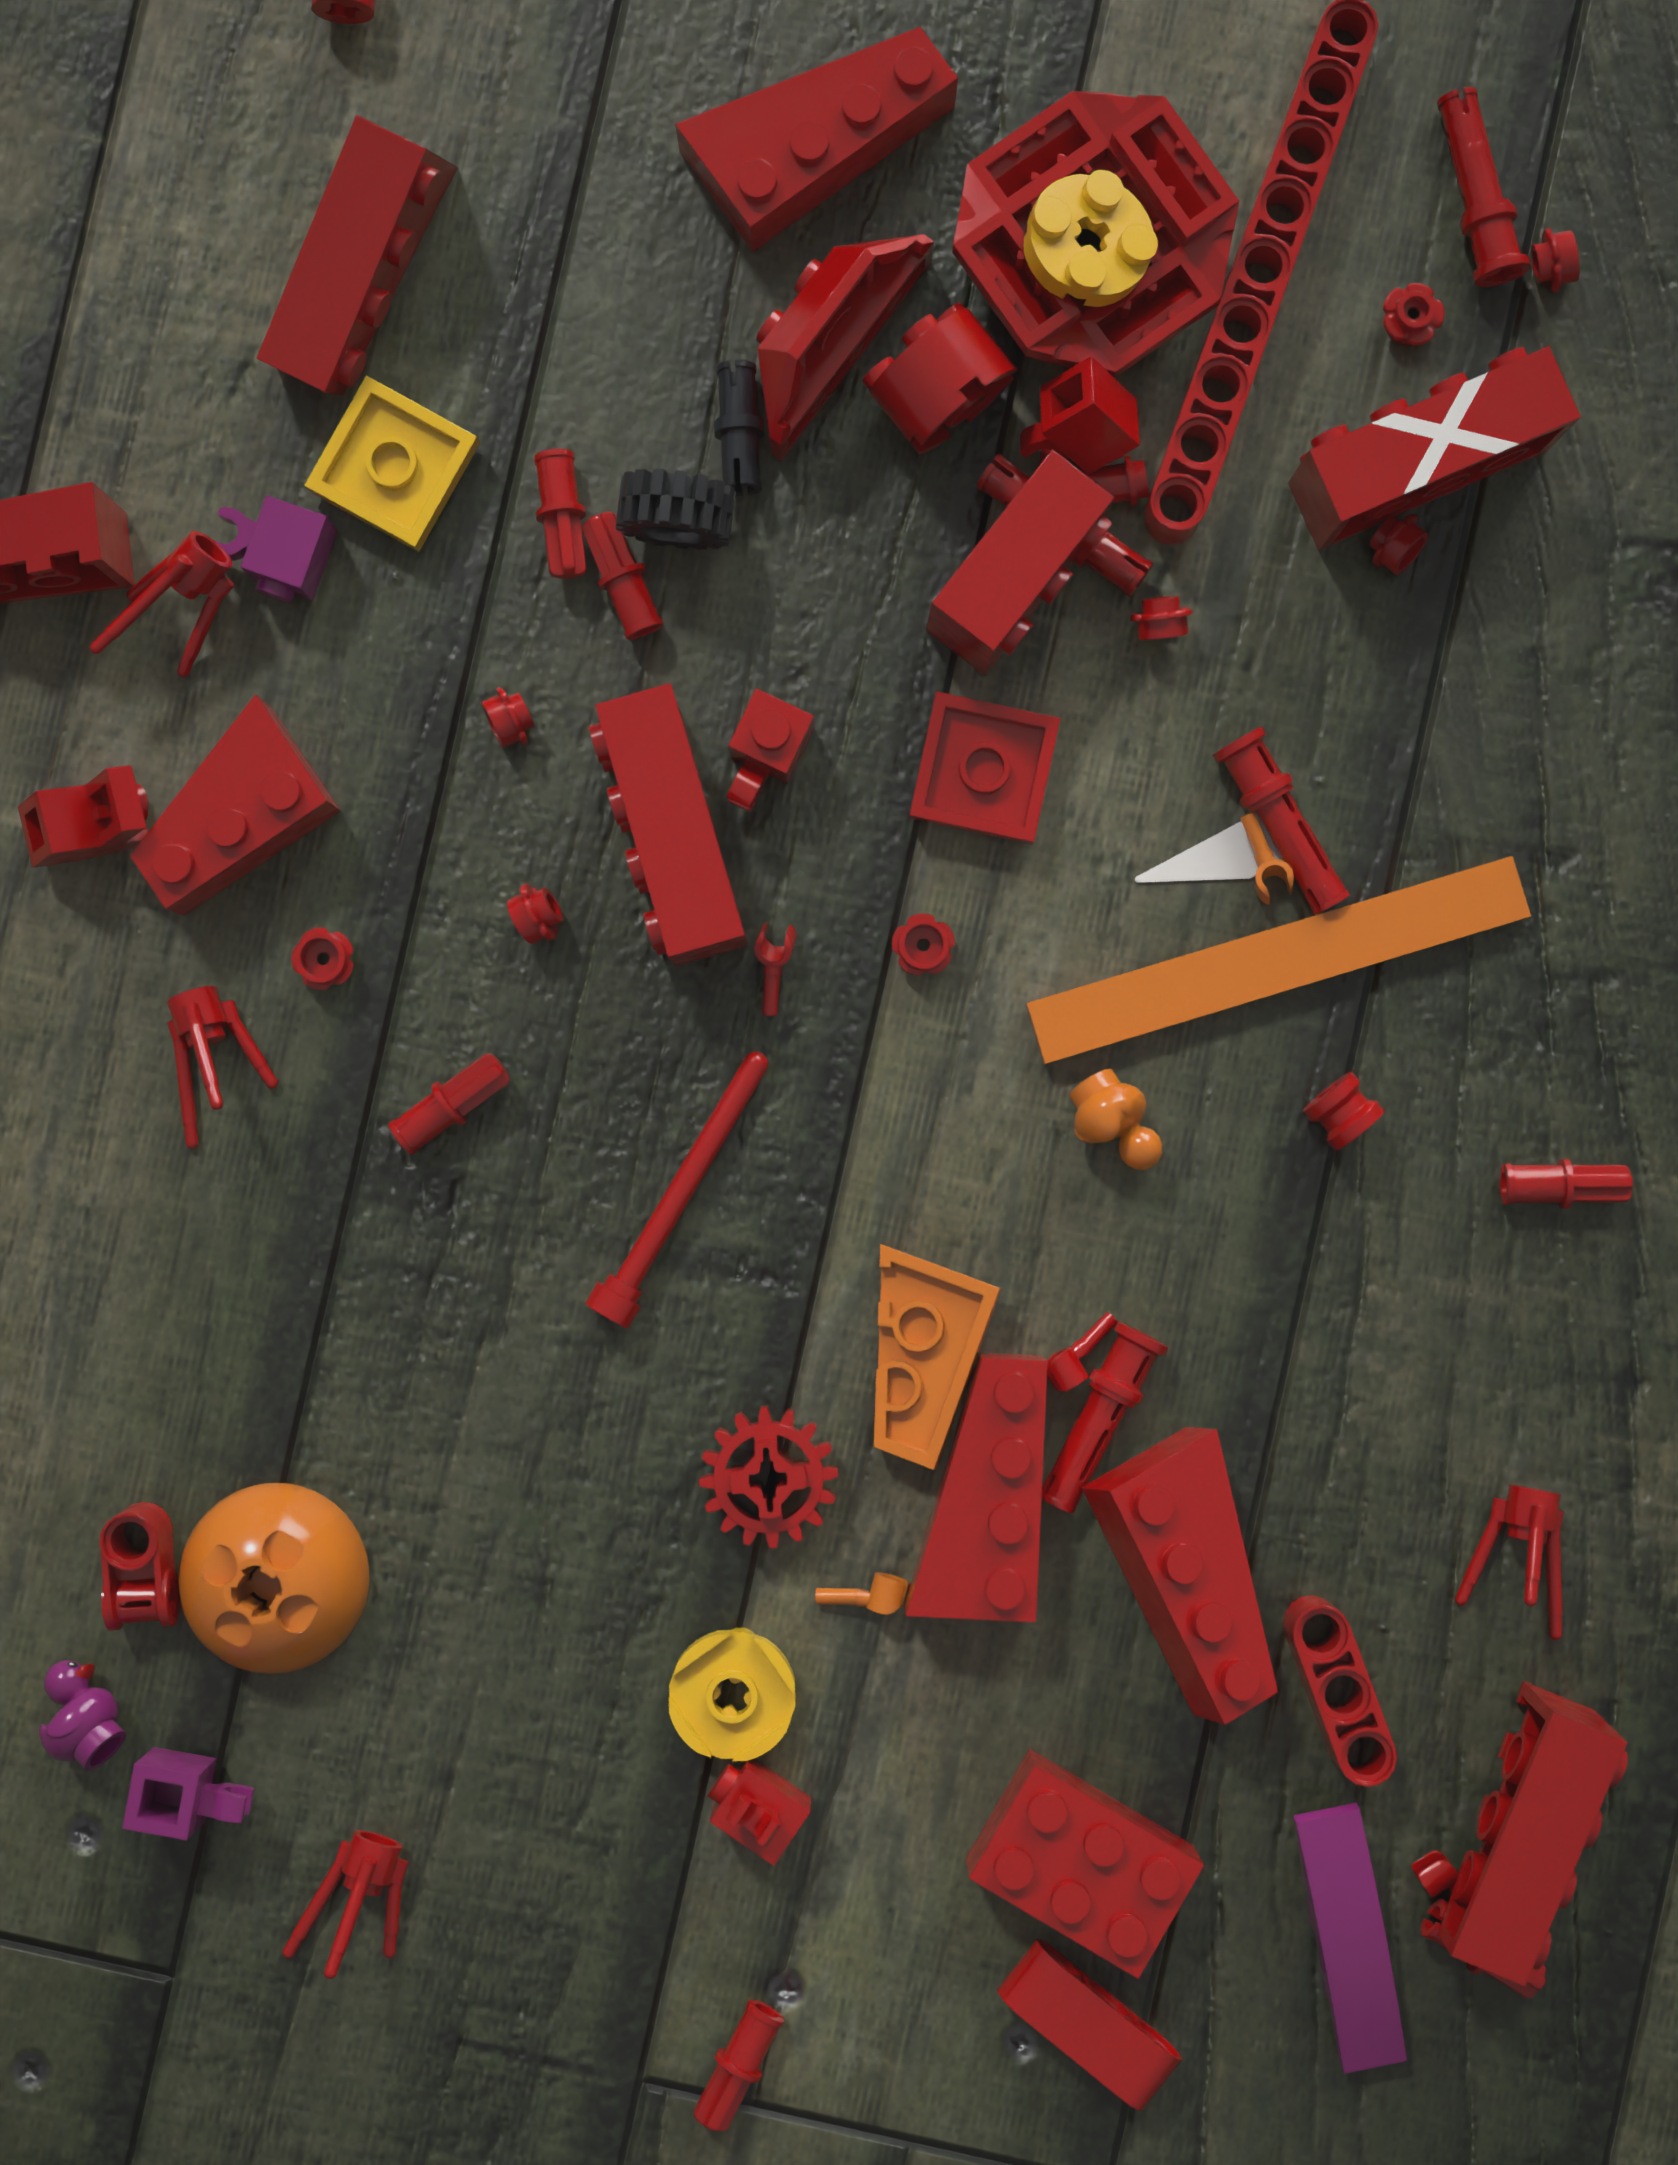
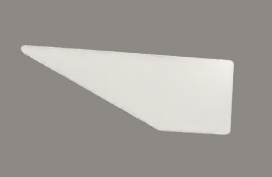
[1135,813,1283,882]

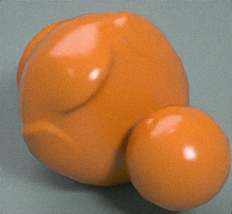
[1069,1069,1163,1170]

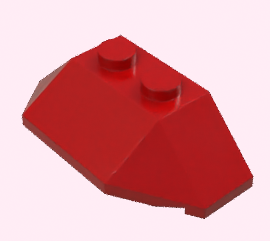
[756,234,934,461]

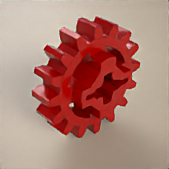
[699,1406,838,1548]

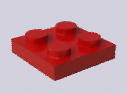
[909,691,1061,845]

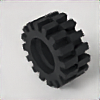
[616,468,736,550]

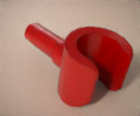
[754,922,797,1016]
[1047,1312,1118,1392]
[1411,1850,1458,1898]

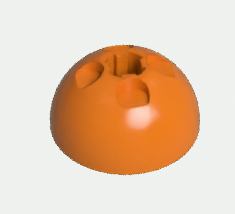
[178,1483,370,1674]

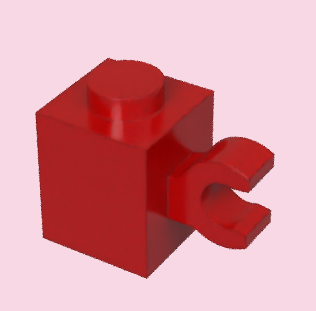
[1020,356,1140,475]
[726,688,815,813]
[708,1758,811,1866]

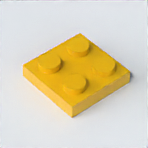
[304,375,480,552]

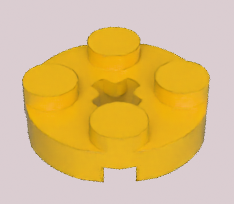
[1024,170,1158,307]
[669,1627,796,1761]

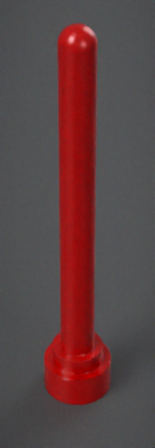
[585,1051,768,1329]

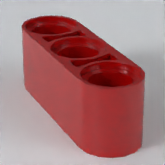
[1283,1595,1397,1787]
[997,1938,1182,2111]

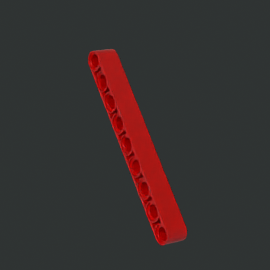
[1143,0,1379,545]

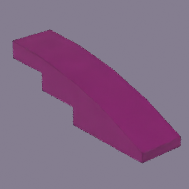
[1293,1802,1407,2074]

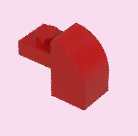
[18,765,149,868]

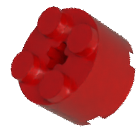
[862,302,1017,455]

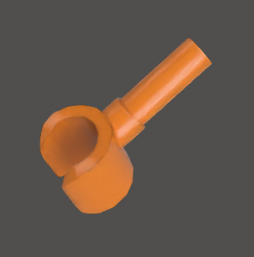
[1240,812,1294,904]
[815,1572,908,1615]

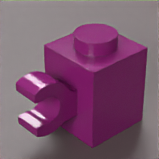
[214,495,338,604]
[122,1747,255,1840]

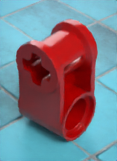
[99,1502,180,1631]

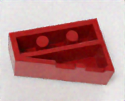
[926,449,1114,676]
[130,694,341,916]

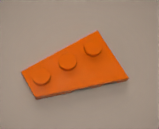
[874,1244,1002,1470]

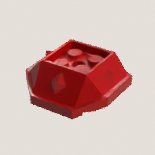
[952,91,1240,378]

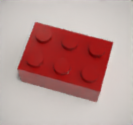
[965,1748,1204,1979]

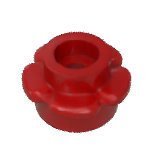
[1531,228,1580,292]
[1382,283,1445,346]
[1370,514,1429,575]
[1130,596,1193,640]
[481,687,535,749]
[507,883,564,945]
[892,913,955,976]
[291,927,354,990]

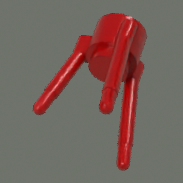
[90,531,234,677]
[167,986,278,1149]
[1455,1484,1564,1640]
[282,1830,409,1979]

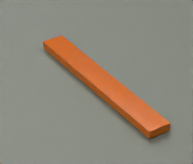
[1025,856,1531,1064]

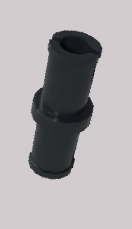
[714,360,764,496]

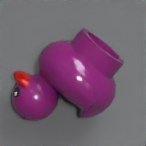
[39,1660,126,1771]

